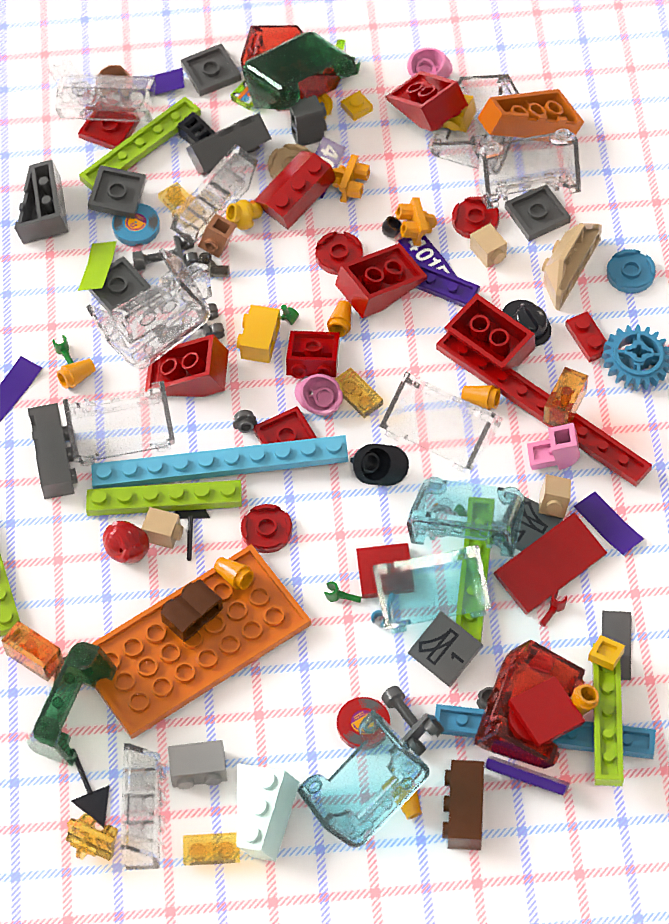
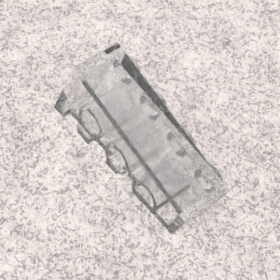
[170,144,258,245]

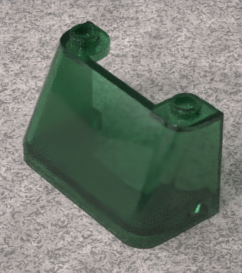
[242,32,358,110]
[26,642,117,767]

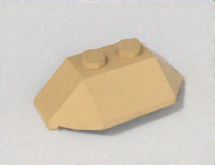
[542,223,602,311]

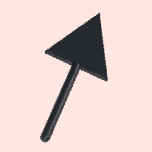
[174,509,210,561]
[70,748,110,829]

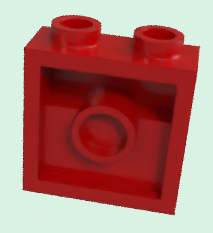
[286,330,340,379]

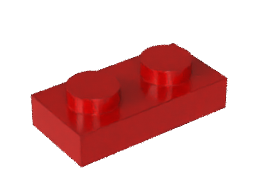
[565,311,607,363]

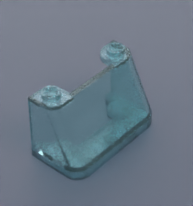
[407,476,525,557]
[372,545,492,634]
[297,709,430,848]

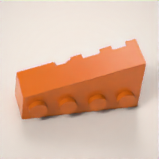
[478,89,584,142]

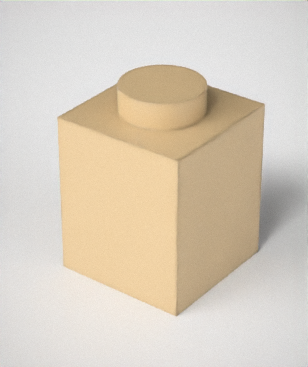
[470,223,507,268]
[538,474,571,519]
[141,507,184,549]

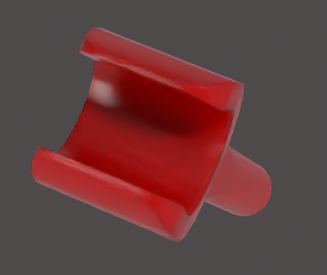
[539,591,568,627]

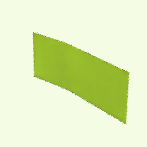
[78,241,117,291]

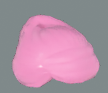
[407,47,453,78]
[294,374,343,416]

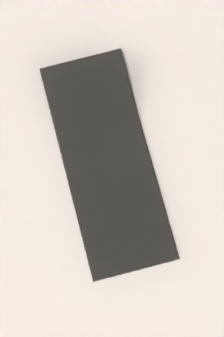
[602,610,631,680]

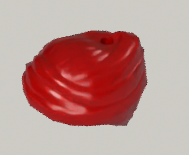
[102,521,150,564]

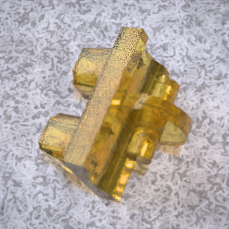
[66,813,118,861]

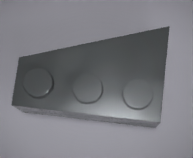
[186,113,272,175]
[14,159,69,244]
[27,403,78,499]

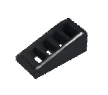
[177,112,216,145]

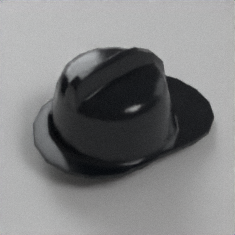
[502,300,552,347]
[350,443,409,486]

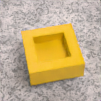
[341,90,373,121]
[588,635,625,671]

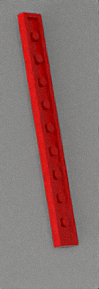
[436,332,652,487]

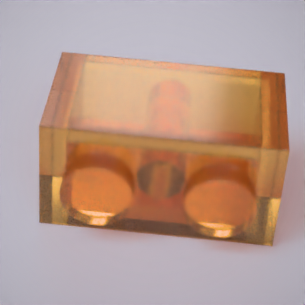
[543,367,589,427]
[1,621,64,682]

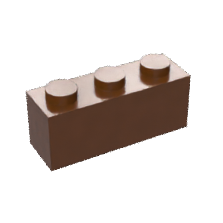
[442,760,484,850]

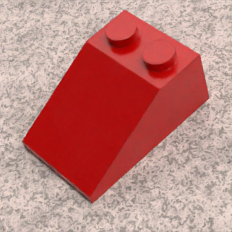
[385,71,468,132]
[335,243,428,319]
[145,334,229,397]

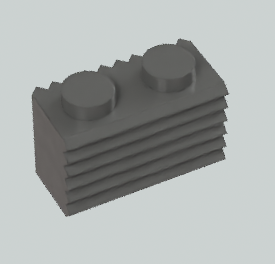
[289,95,327,146]

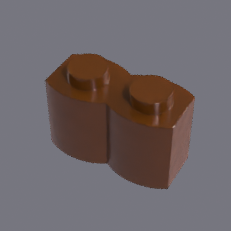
[161,579,223,641]

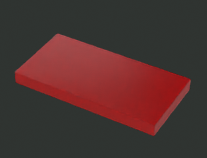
[493,512,607,615]

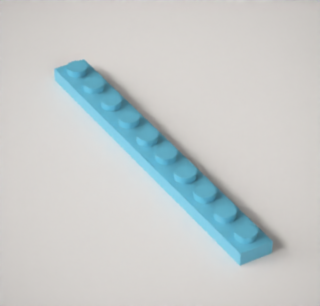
[91,435,349,489]

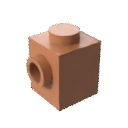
[198,214,237,258]

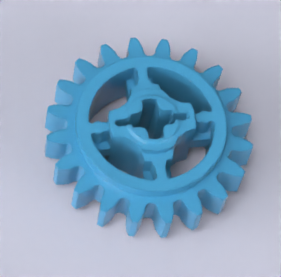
[602,324,669,391]

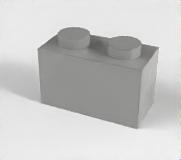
[168,740,228,789]

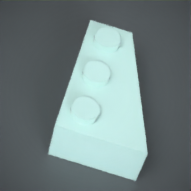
[237,764,300,862]

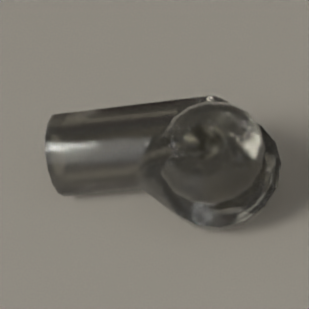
[198,252,230,278]

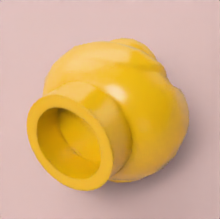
[226,200,263,230]

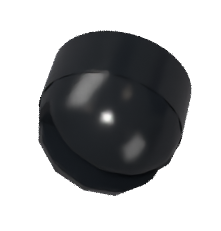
[382,216,402,238]

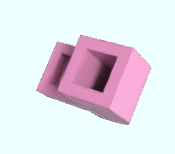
[527,423,580,470]

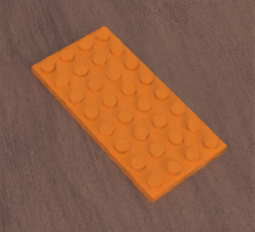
[73,544,312,739]

